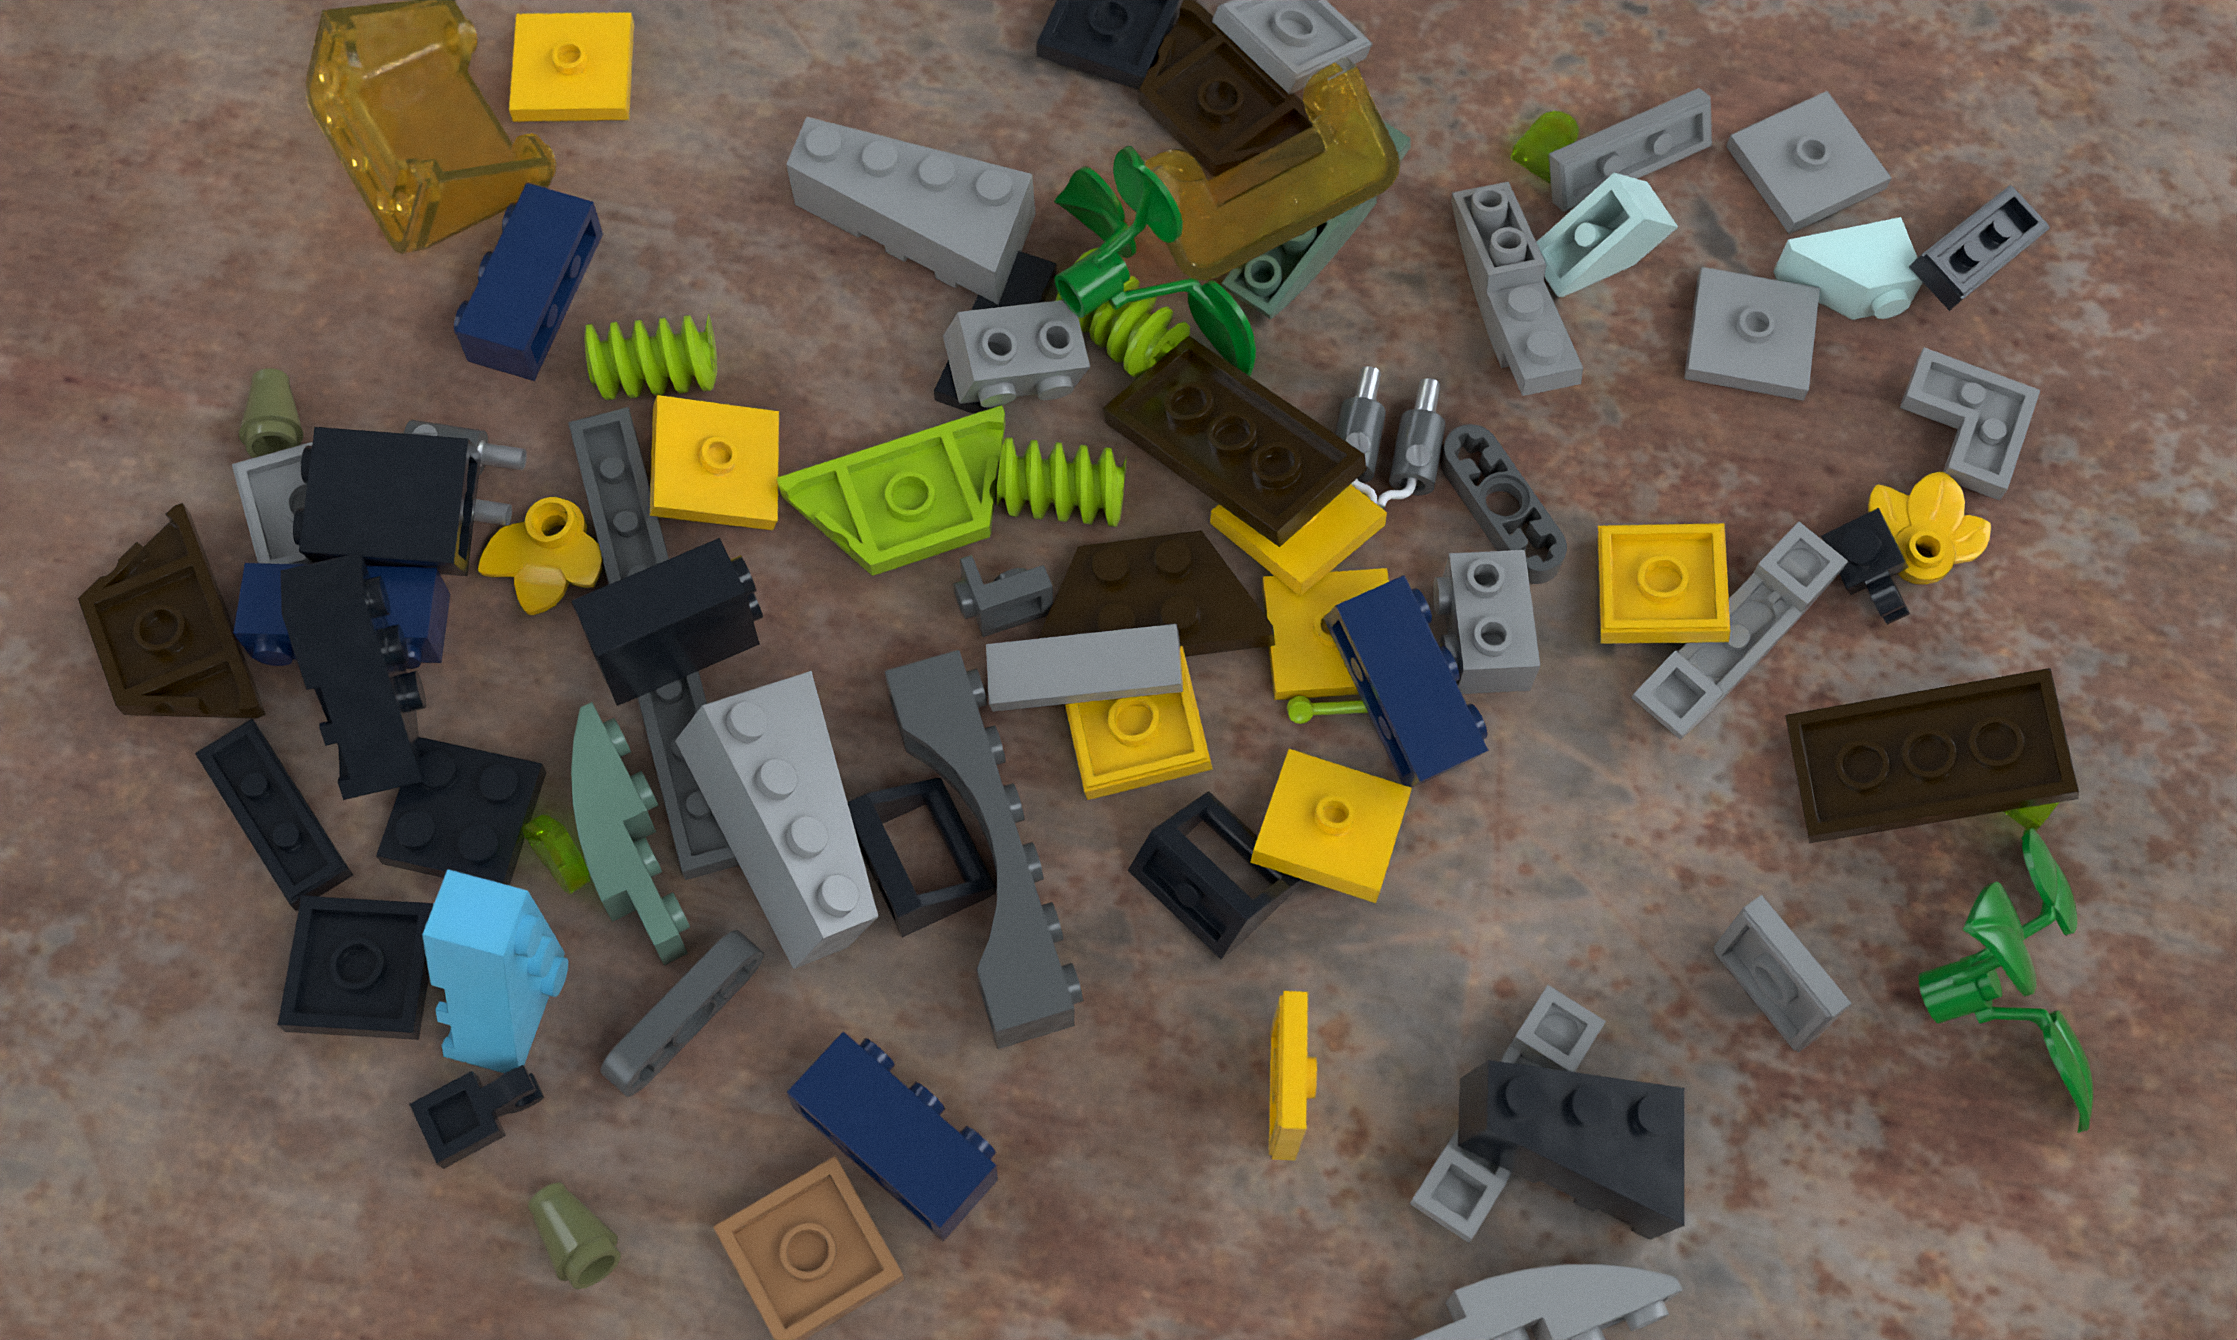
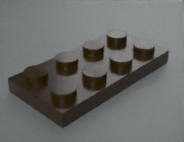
[1102,336,1367,547]
[1785,668,2079,843]

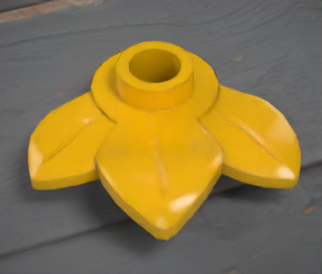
[1868,471,1991,585]
[478,497,603,615]

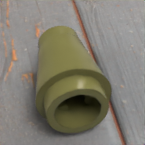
[239,368,304,458]
[528,1182,621,1289]

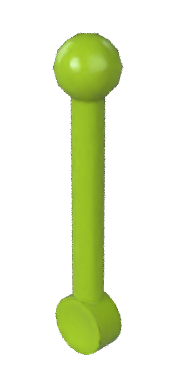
[1287,696,1368,724]

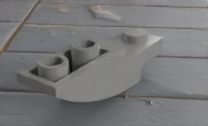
[1451,181,1583,396]
[1412,1264,1682,1340]

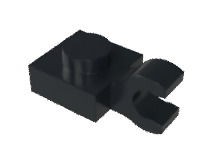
[1821,508,1910,625]
[409,1065,545,1169]

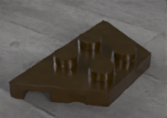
[1138,0,1339,178]
[78,503,266,719]
[1038,530,1275,657]

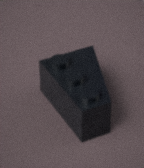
[280,552,426,800]
[1458,1060,1685,1240]

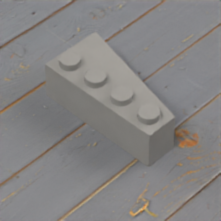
[786,117,1035,304]
[675,671,879,969]

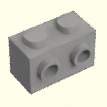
[943,300,1090,407]
[1433,550,1540,694]

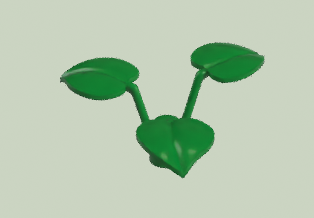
[1054,145,1256,376]
[1918,828,2093,1133]

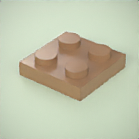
[713,1156,905,1340]

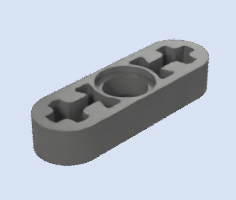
[1440,424,1567,584]
[601,930,764,1097]

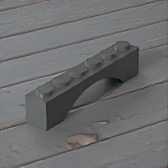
[885,650,1083,1049]

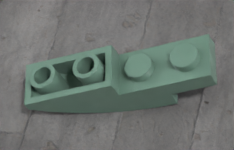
[1221,108,1411,320]
[571,702,691,965]

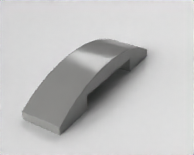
[1632,522,1848,740]
[1410,985,1606,1243]

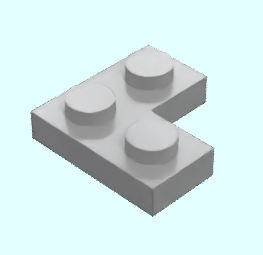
[1900,348,2040,501]

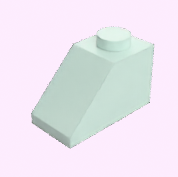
[1536,173,1678,297]
[1774,217,1923,320]

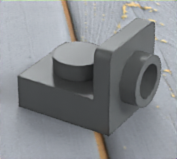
[953,555,1053,637]

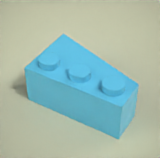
[422,870,568,1073]

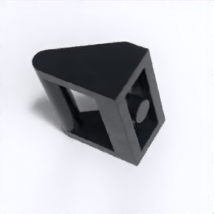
[847,778,997,938]
[1127,791,1303,960]

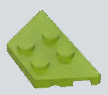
[777,405,1005,576]

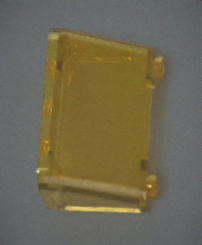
[305,0,557,254]
[1144,56,1400,281]

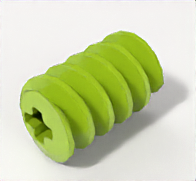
[1056,248,1190,378]
[584,313,717,400]
[997,437,1127,527]

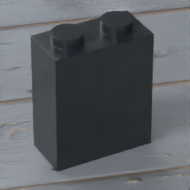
[293,427,482,576]
[571,538,763,706]

